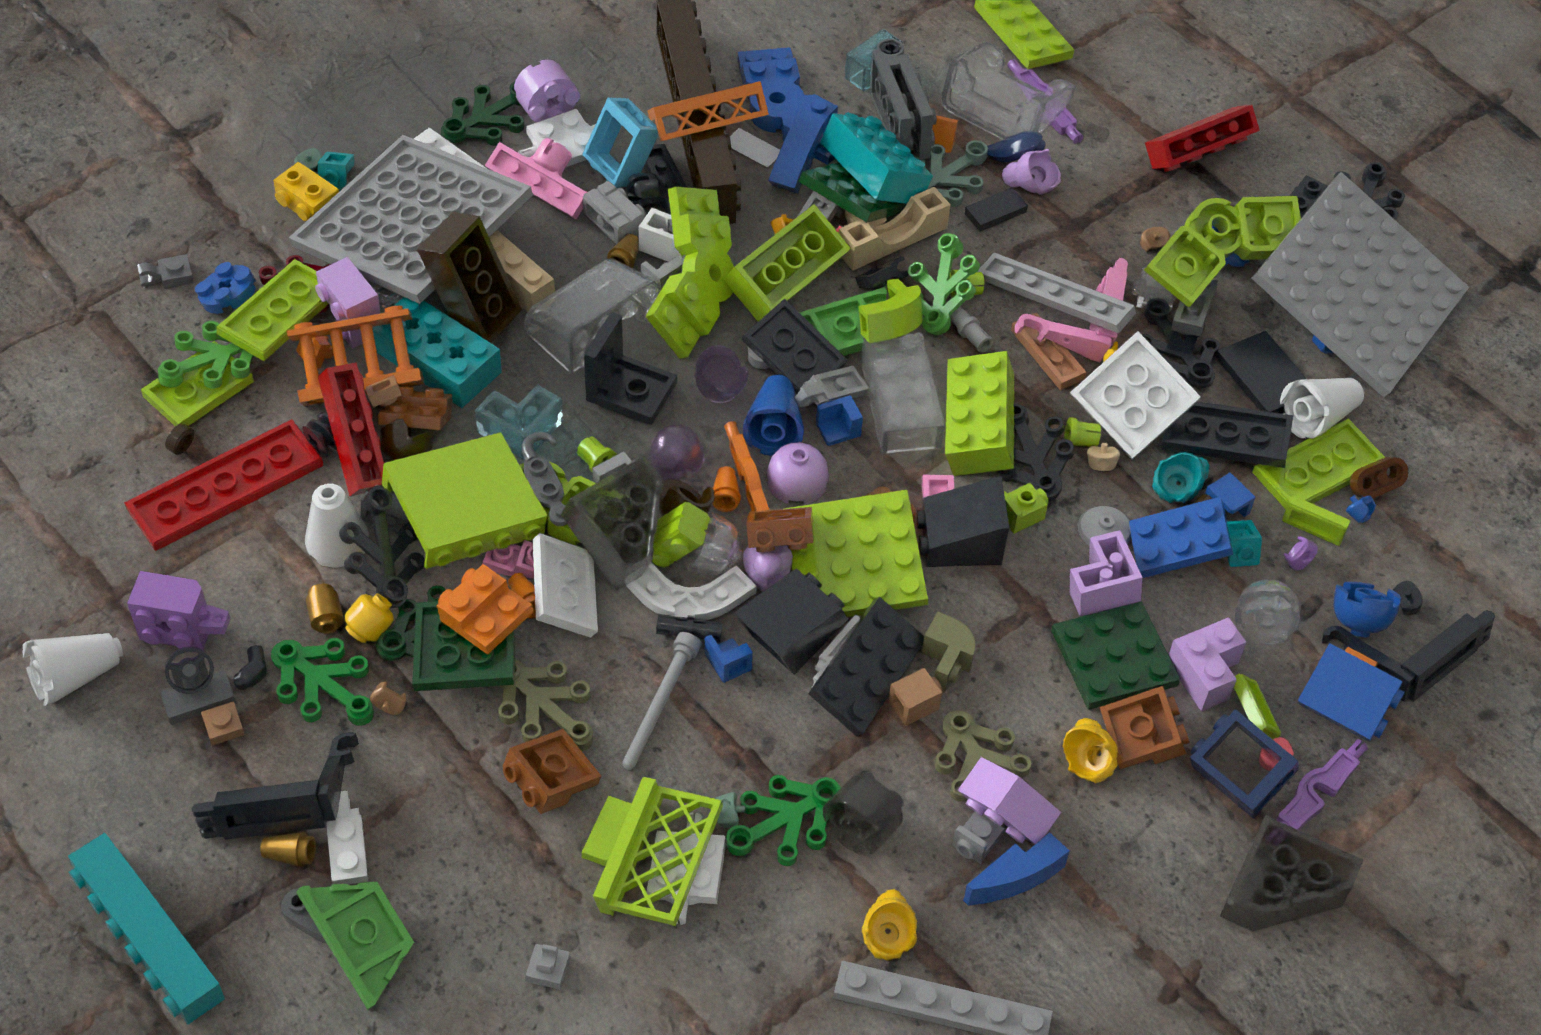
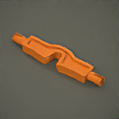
[724,421,769,512]

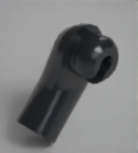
[233,645,267,690]

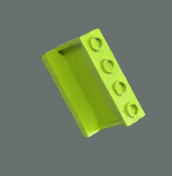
[382,432,547,569]

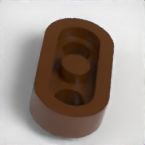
[1350,457,1408,498]

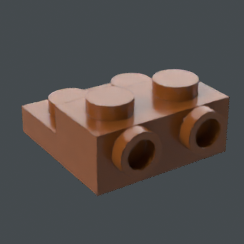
[378,385,452,430]
[746,507,814,552]
[1100,686,1190,770]
[503,729,602,814]

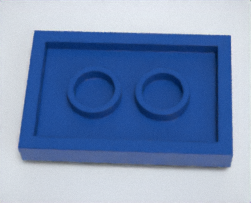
[1129,497,1234,578]

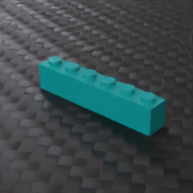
[68,833,225,1025]

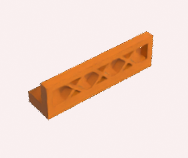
[647,81,769,142]

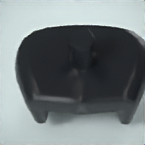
[1393,580,1423,615]

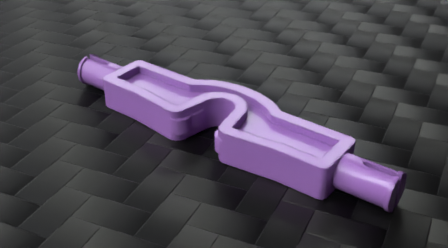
[1007,59,1083,144]
[1267,739,1368,845]

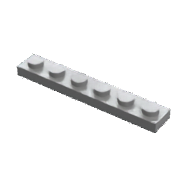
[977,253,1136,333]
[833,961,1053,1035]

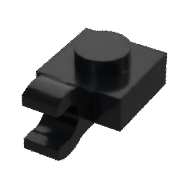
[855,256,909,291]

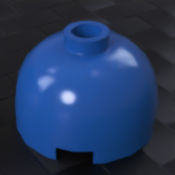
[1333,582,1401,637]

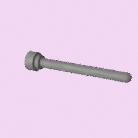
[622,632,702,770]

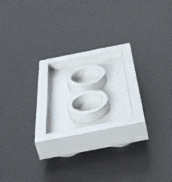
[533,533,598,638]

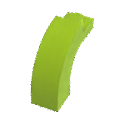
[859,279,923,343]

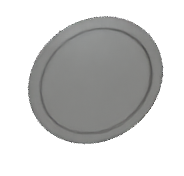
[1077,506,1132,546]

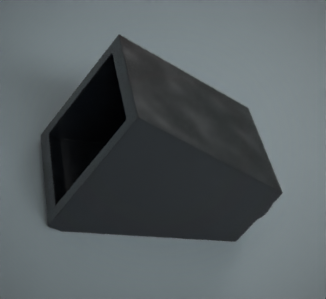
[916,477,1009,567]
[735,568,848,675]

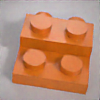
[437,564,533,655]

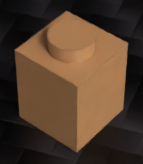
[888,668,943,726]

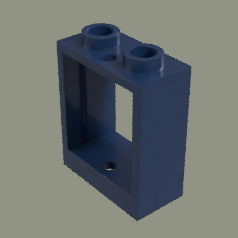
[1190,709,1299,819]

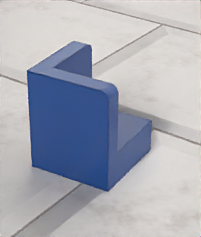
[816,395,863,446]
[1205,473,1255,517]
[705,635,753,683]

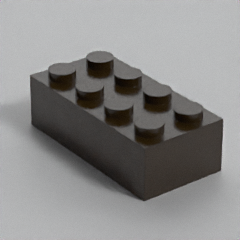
[417,212,522,343]

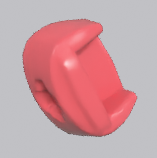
[1259,737,1294,771]

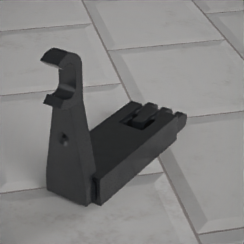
[1322,610,1495,702]
[191,732,359,840]

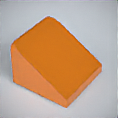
[932,115,958,153]

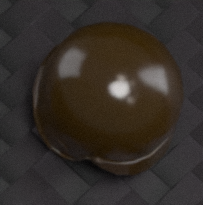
[380,419,437,461]
[659,479,715,517]

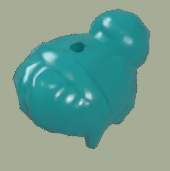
[1152,452,1210,503]

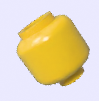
[345,593,394,643]

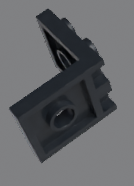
[584,312,677,425]

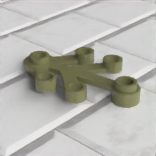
[498,660,593,751]
[935,711,1031,824]

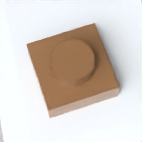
[366,375,402,407]
[201,701,245,746]

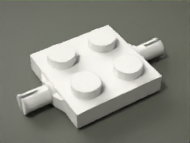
[518,109,596,167]
[647,812,726,925]

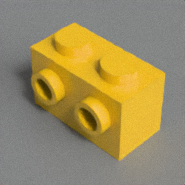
[273,162,339,221]

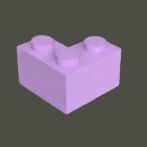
[315,257,380,349]
[1070,530,1143,617]
[1169,617,1246,712]
[958,757,1061,844]

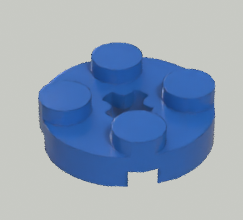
[195,262,256,314]

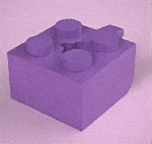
[127,571,230,650]

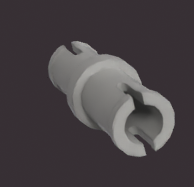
[950,306,994,353]

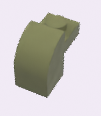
[922,611,975,693]

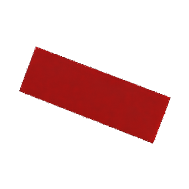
[124,419,324,551]

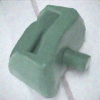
[294,148,323,171]
[715,792,745,828]

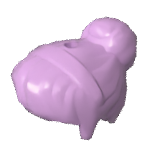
[1002,149,1062,195]
[743,545,793,592]

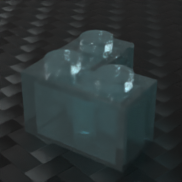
[475,384,563,459]

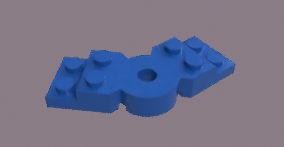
[737,47,838,165]

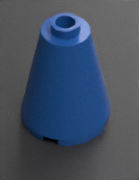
[743,375,804,456]

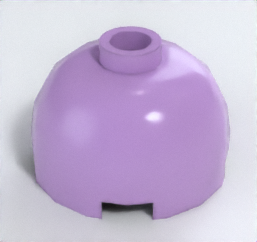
[767,442,829,505]

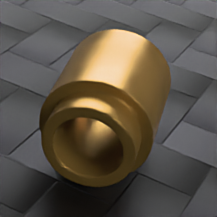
[306,583,344,634]

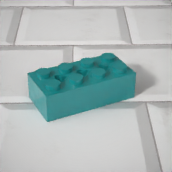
[820,112,933,204]
[372,297,502,408]

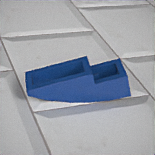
[769,109,828,194]
[963,832,1070,906]

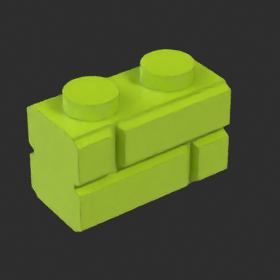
[641,502,710,568]

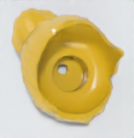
[1062,718,1118,783]
[861,889,917,961]

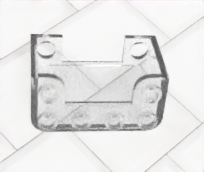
[525,258,661,374]

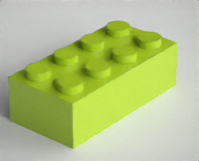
[723,204,851,321]
[945,351,1014,476]

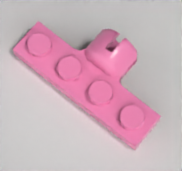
[485,138,587,220]

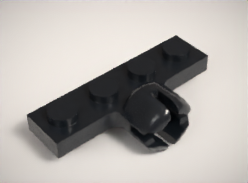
[627,144,687,215]

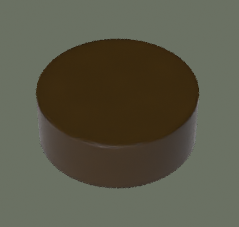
[165,423,194,455]

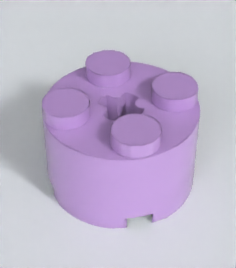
[514,60,580,123]

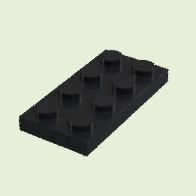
[1162,402,1294,468]
[808,596,924,737]

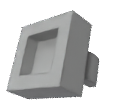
[525,944,571,990]

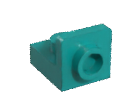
[318,152,354,191]
[1227,520,1262,567]

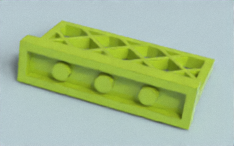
[593,777,723,926]

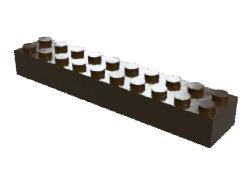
[656,0,741,224]

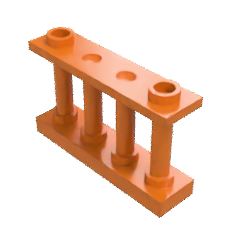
[287,306,424,406]

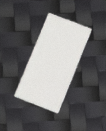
[730,128,780,168]

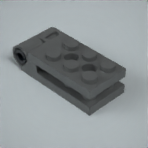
[870,39,937,160]

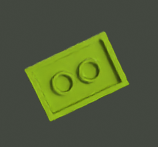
[141,341,254,426]

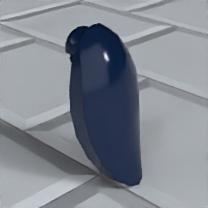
[987,131,1046,162]

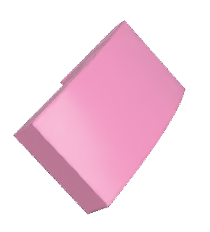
[482,540,534,579]

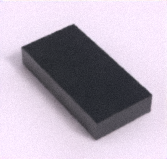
[964,188,1028,232]

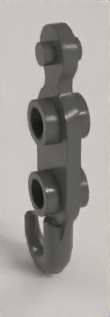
[521,432,572,526]

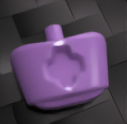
[1284,536,1318,570]

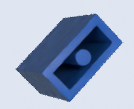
[1298,643,1405,742]

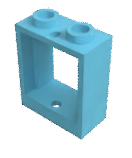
[582,97,659,188]

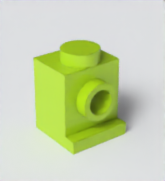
[1004,483,1048,534]

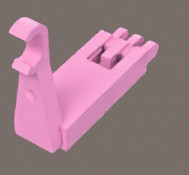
[1014,258,1128,363]

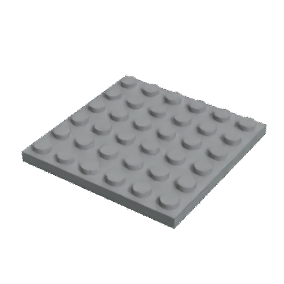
[289,135,533,304]
[1251,172,1469,398]

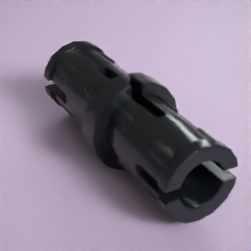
[656,613,723,643]

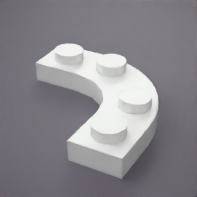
[621,557,757,620]

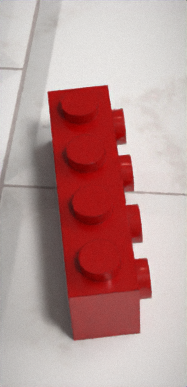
[1145,104,1260,172]
[318,362,385,496]

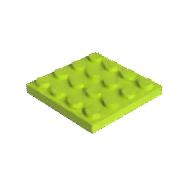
[784,490,928,617]

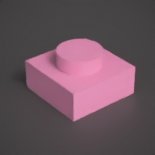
[922,475,954,498]

